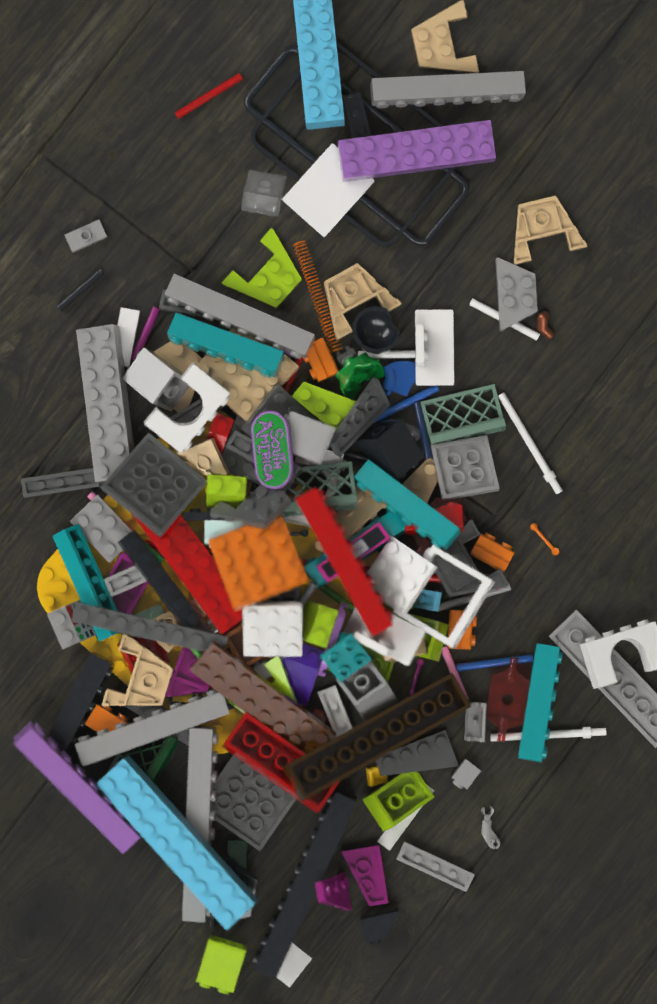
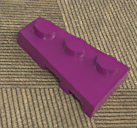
[341,845,388,906]
[315,872,352,911]

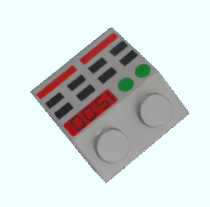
[47,600,96,649]

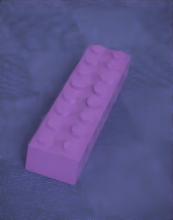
[338,120,496,182]
[14,721,140,854]

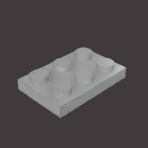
[70,495,132,563]

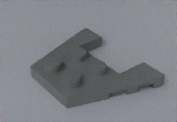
[209,468,291,529]
[431,519,509,597]

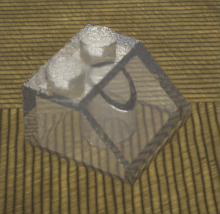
[241,170,286,217]

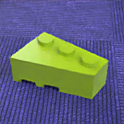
[292,382,356,433]

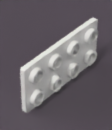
[415,310,454,386]
[344,607,426,666]

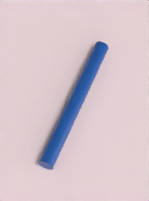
[373,386,439,424]
[456,654,533,671]

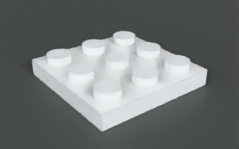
[367,536,437,616]
[243,602,302,656]

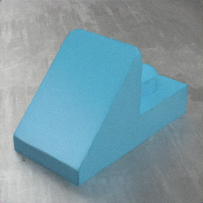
[413,589,442,612]

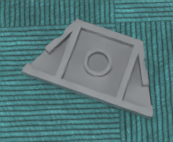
[495,258,538,331]

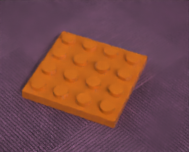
[208,514,308,611]

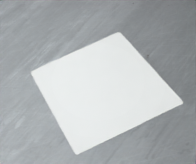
[282,144,374,237]

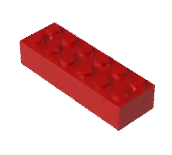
[222,712,340,813]

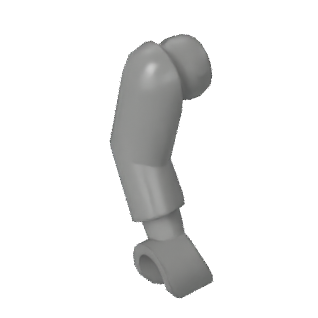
[481,806,500,849]

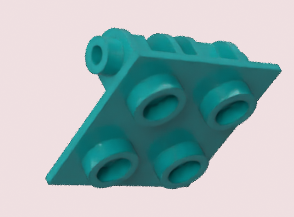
[320,632,372,683]

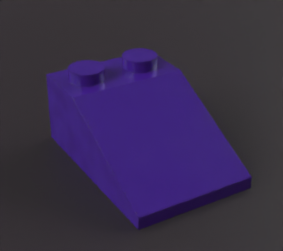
[274,643,325,706]

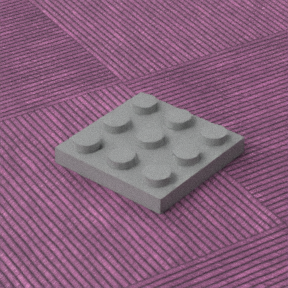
[431,435,500,501]

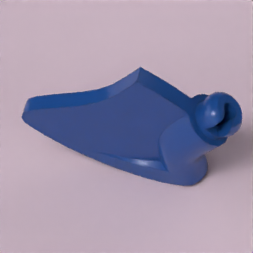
[382,361,416,397]

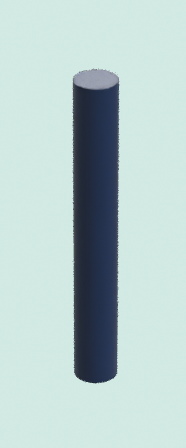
[414,402,433,459]

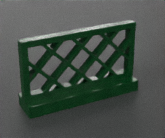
[106,735,180,784]

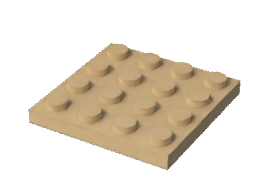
[197,328,299,422]

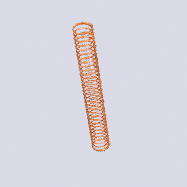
[293,240,343,353]

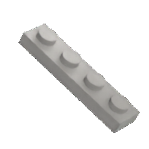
[396,841,475,892]

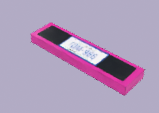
[316,523,390,583]

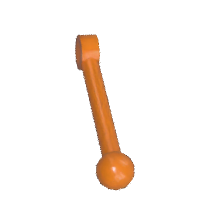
[530,523,559,555]

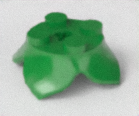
[335,352,385,400]

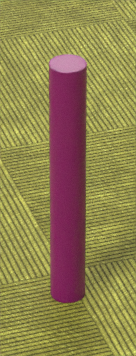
[131,307,160,361]

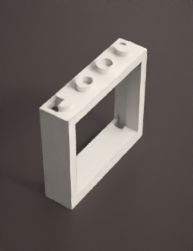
[393,545,495,649]

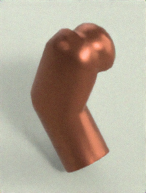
[536,311,555,340]

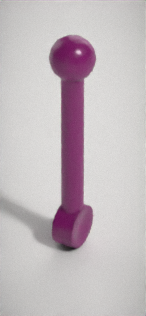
[409,658,424,696]

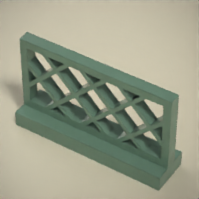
[421,384,506,445]
[281,461,357,517]

